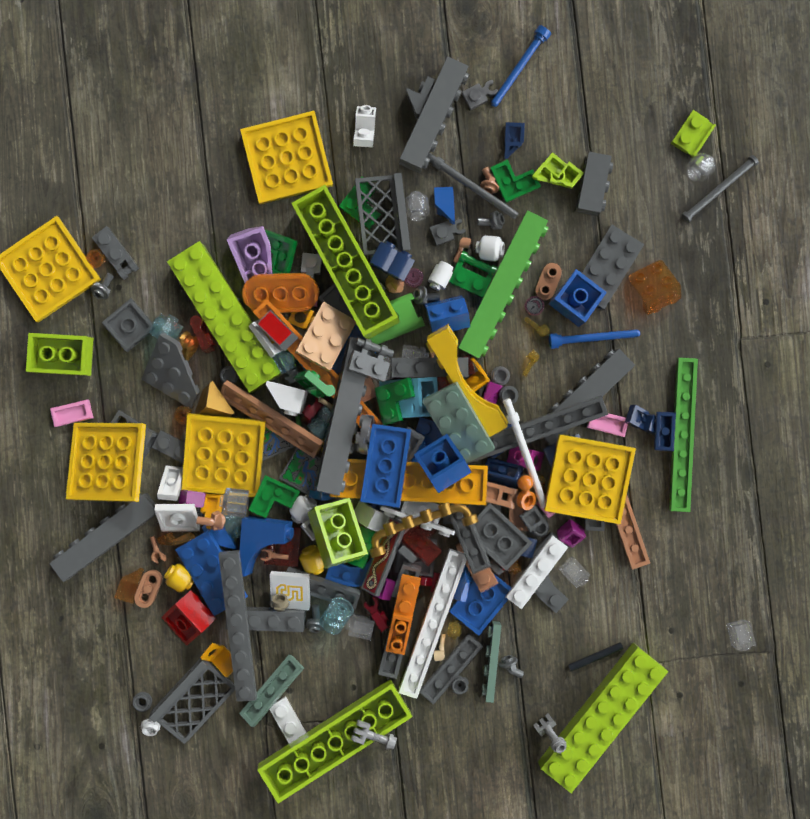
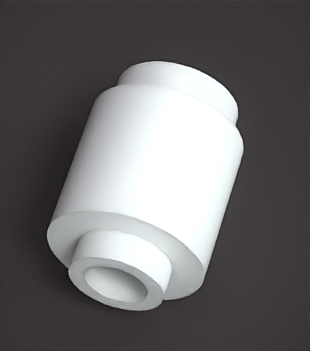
[428,261,453,291]

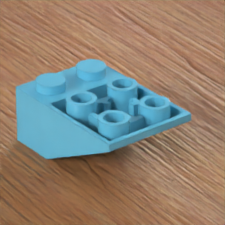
[379,377,438,418]

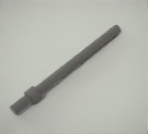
[428,153,519,220]

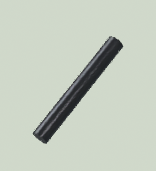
[568,642,624,672]

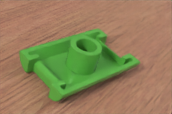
[369,293,425,345]

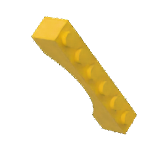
[426,324,508,437]

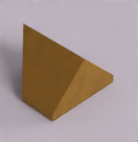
[194,381,234,417]

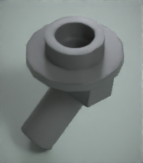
[476,210,505,230]
[91,273,114,299]
[413,286,440,305]
[305,604,324,633]
[499,655,524,678]

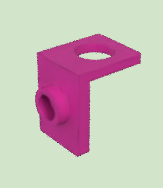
[507,446,544,471]

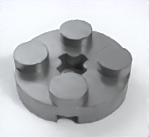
[356,415,374,455]

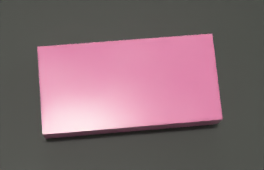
[50,400,93,427]
[586,413,628,437]

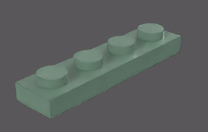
[482,621,501,703]
[239,655,304,727]

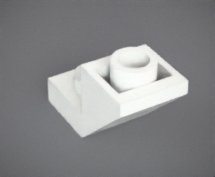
[354,105,376,147]

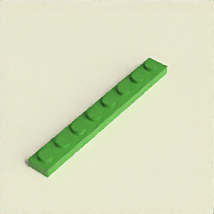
[669,358,698,512]

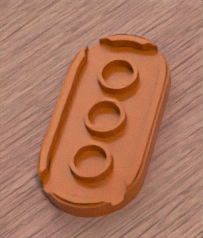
[242,273,319,313]

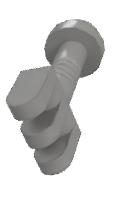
[533,713,567,753]
[351,720,397,750]

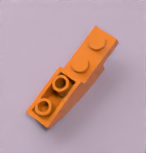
[385,574,421,655]

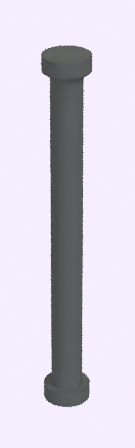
[681,155,759,223]

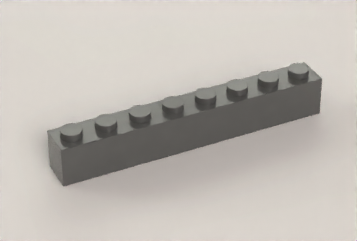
[313,337,374,496]

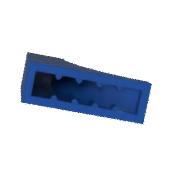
[240,515,294,577]

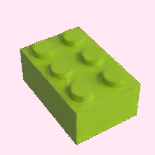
[26,333,93,376]
[307,498,368,569]

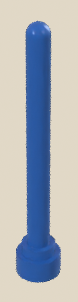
[491,25,551,107]
[548,330,640,349]

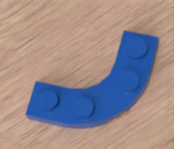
[325,558,373,587]

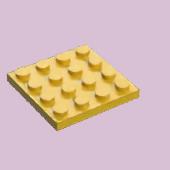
[240,111,333,205]
[0,216,101,323]
[182,413,266,497]
[66,423,146,502]
[544,434,636,524]

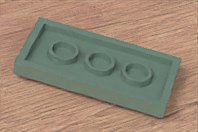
[422,382,495,463]

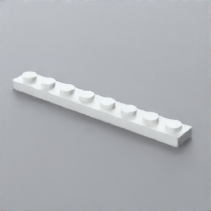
[399,548,467,699]

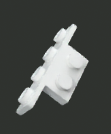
[380,501,455,537]

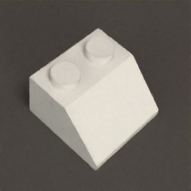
[266,381,308,416]

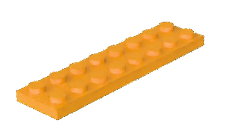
[330,459,488,505]

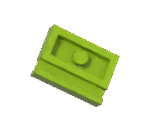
[671,110,716,158]

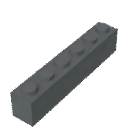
[399,57,470,174]
[542,349,635,445]
[49,493,156,582]

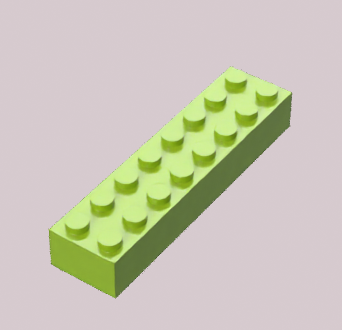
[291,185,400,339]
[167,241,284,393]
[538,643,668,793]
[257,679,412,803]

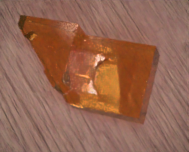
[157,531,195,545]
[114,568,144,604]

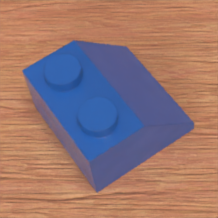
[549,269,607,327]
[424,295,470,333]
[414,434,471,493]

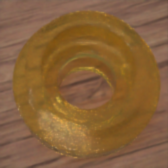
[447,620,462,640]

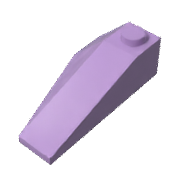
[227,226,272,283]

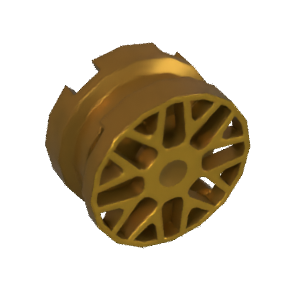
[179,331,200,361]

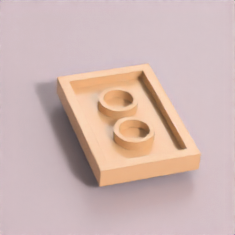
[295,302,356,372]

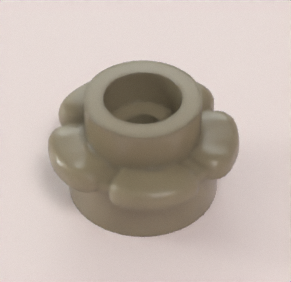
[270,593,289,611]

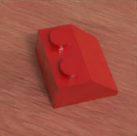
[161,591,216,646]

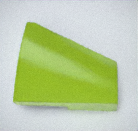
[532,152,584,189]

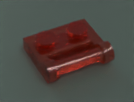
[190,315,216,354]
[264,527,302,567]

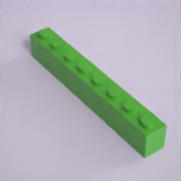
[458,210,549,359]

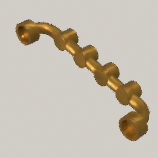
[369,502,478,558]

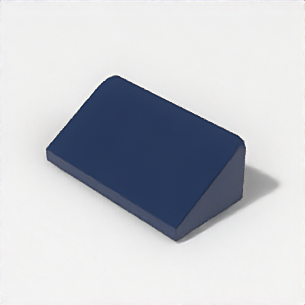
[654,412,676,451]
[485,458,524,489]

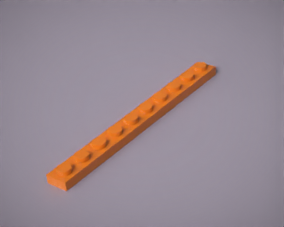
[253,299,383,428]

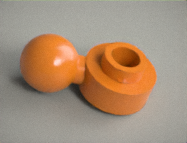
[516,475,536,510]

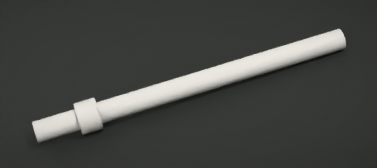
[503,398,546,508]

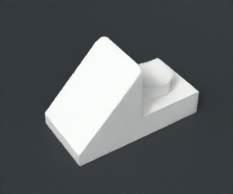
[157,466,183,501]

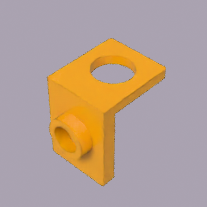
[288,310,316,330]
[465,357,490,392]
[200,643,233,678]

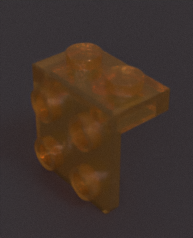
[629,260,681,315]

